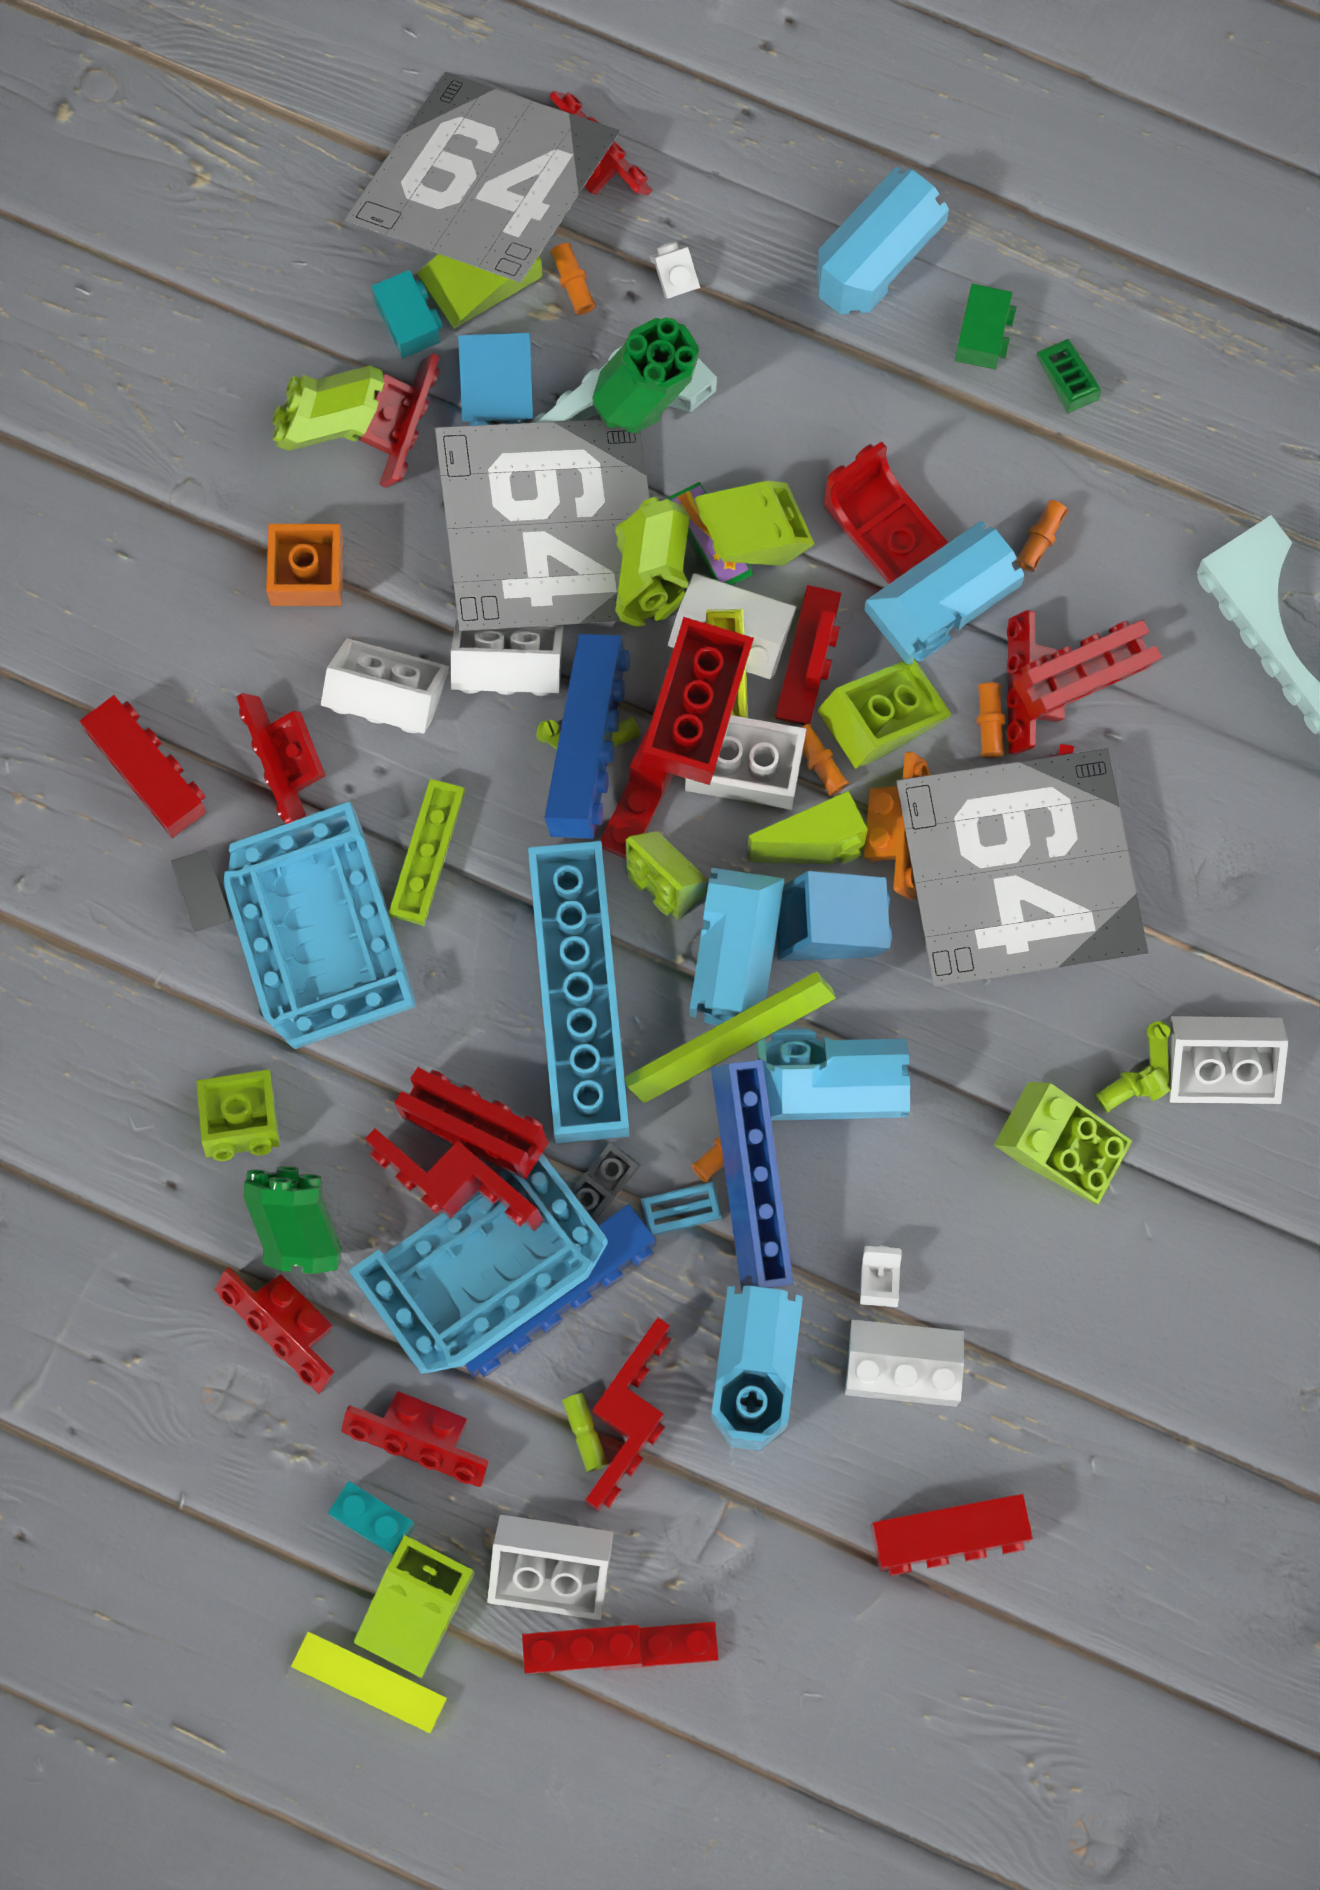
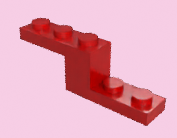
[600,724,674,859]
[365,1128,544,1232]
[585,1317,672,1512]
[522,1621,719,1674]

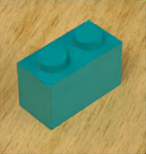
[371,269,443,359]
[328,1480,416,1557]

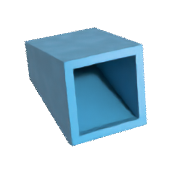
[458,333,534,426]
[777,871,892,961]

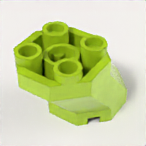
[271,365,384,451]
[615,497,690,628]

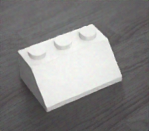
[667,573,797,679]
[451,620,563,696]
[321,638,449,734]
[685,715,806,810]
[1168,1016,1288,1104]
[844,1320,964,1407]
[487,1514,614,1620]

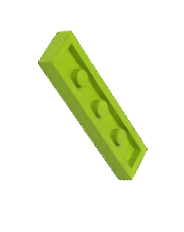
[389,778,465,926]

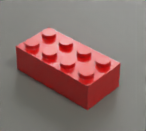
[639,617,754,785]

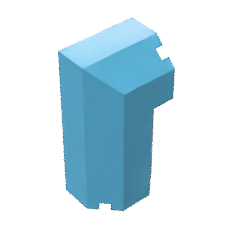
[816,167,949,315]
[864,521,1024,665]
[689,868,784,1026]
[757,1029,910,1121]
[711,1286,803,1451]

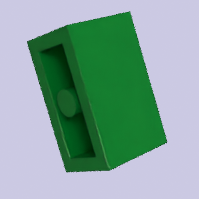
[955,283,1017,370]

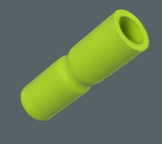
[562,1393,608,1473]

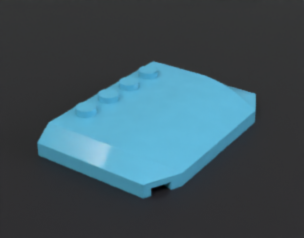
[223,801,416,1049]
[348,1153,608,1374]

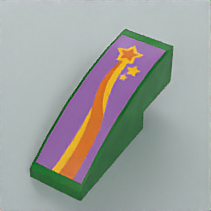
[668,481,753,585]

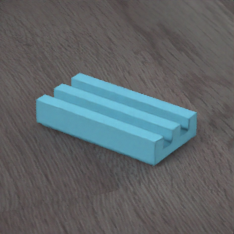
[641,1182,722,1236]

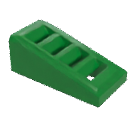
[1036,339,1101,414]

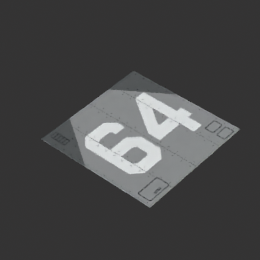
[344,72,620,283]
[435,420,654,631]
[897,748,1149,987]

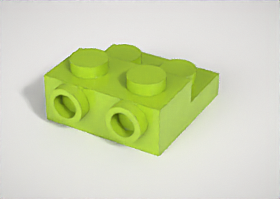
[196,1069,280,1161]

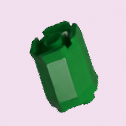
[592,317,699,434]
[243,1166,342,1274]

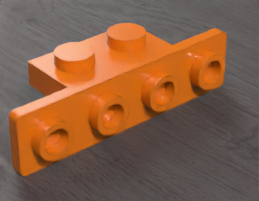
[864,752,930,900]

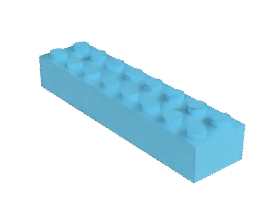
[528,841,629,1144]

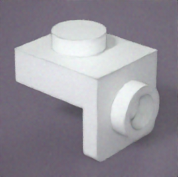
[650,241,700,299]
[860,1245,902,1307]

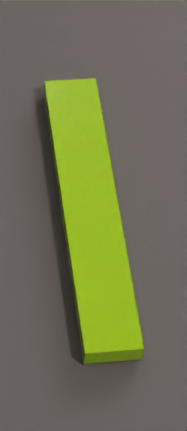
[624,971,836,1103]

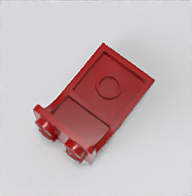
[824,441,949,584]

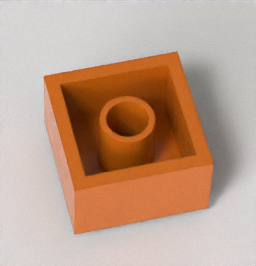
[266,524,344,606]

